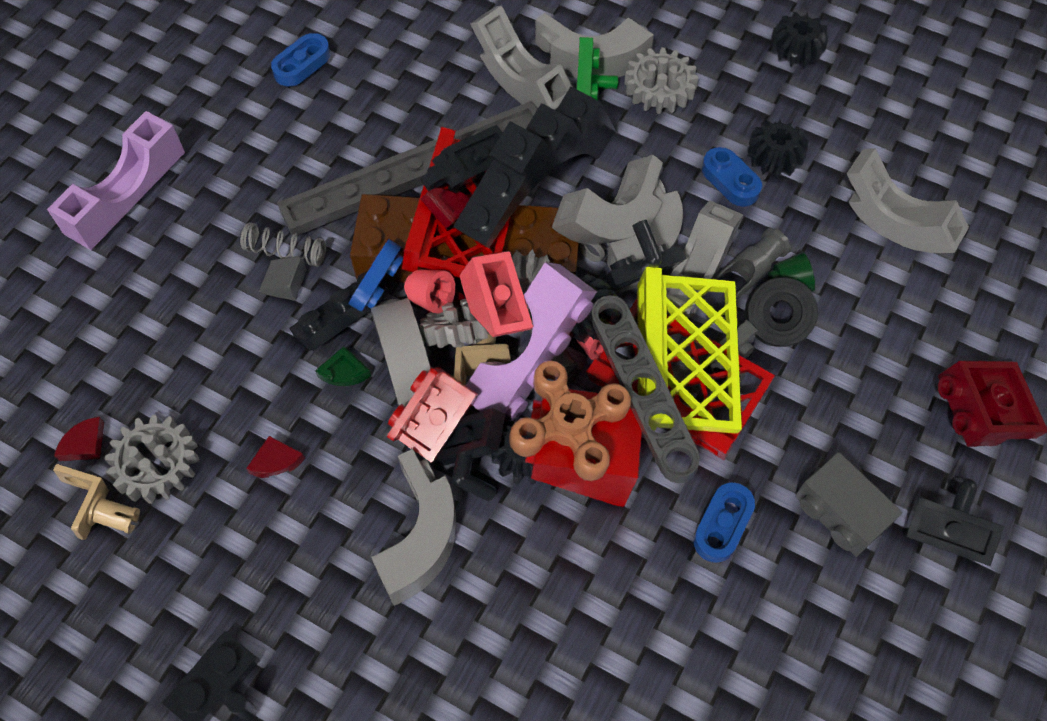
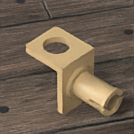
[454,334,511,385]
[53,464,140,540]

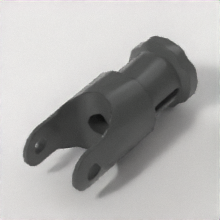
[715,228,791,299]

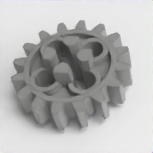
[624,48,698,114]
[419,299,489,348]
[105,415,199,504]

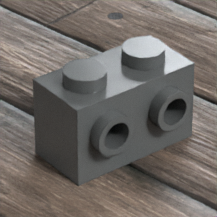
[795,452,903,557]

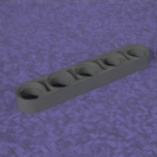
[592,295,700,484]

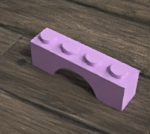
[47,111,185,250]
[466,262,597,422]

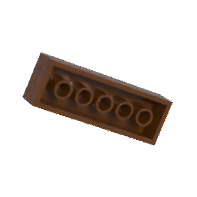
[350,194,578,287]

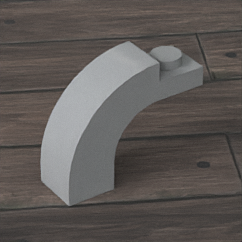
[470,5,572,110]
[535,13,654,79]
[847,148,969,253]
[552,155,663,245]
[607,179,683,293]
[666,200,743,319]
[371,298,431,406]
[371,449,456,606]

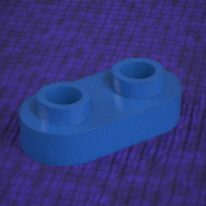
[271,33,331,86]
[702,147,762,207]
[349,239,403,312]
[693,483,755,563]

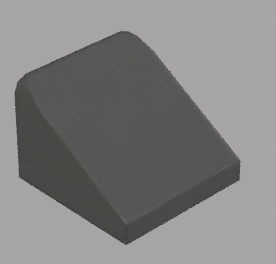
[259,256,307,301]

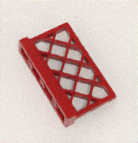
[402,127,511,277]
[586,298,775,460]

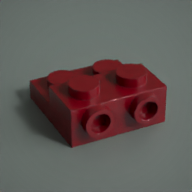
[938,361,1047,447]

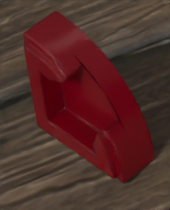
[421,188,470,228]
[54,417,105,461]
[246,436,305,478]

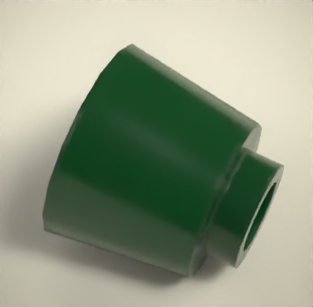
[768,252,815,292]

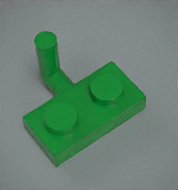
[577,37,618,100]

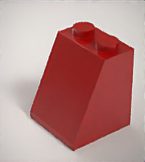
[525,389,642,507]

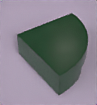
[315,346,371,386]

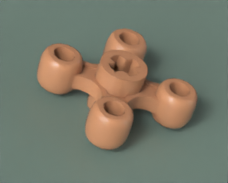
[509,360,631,481]

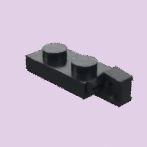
[420,125,503,192]
[289,271,389,351]

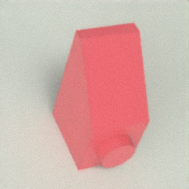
[459,251,533,337]

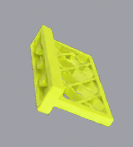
[637,267,742,434]

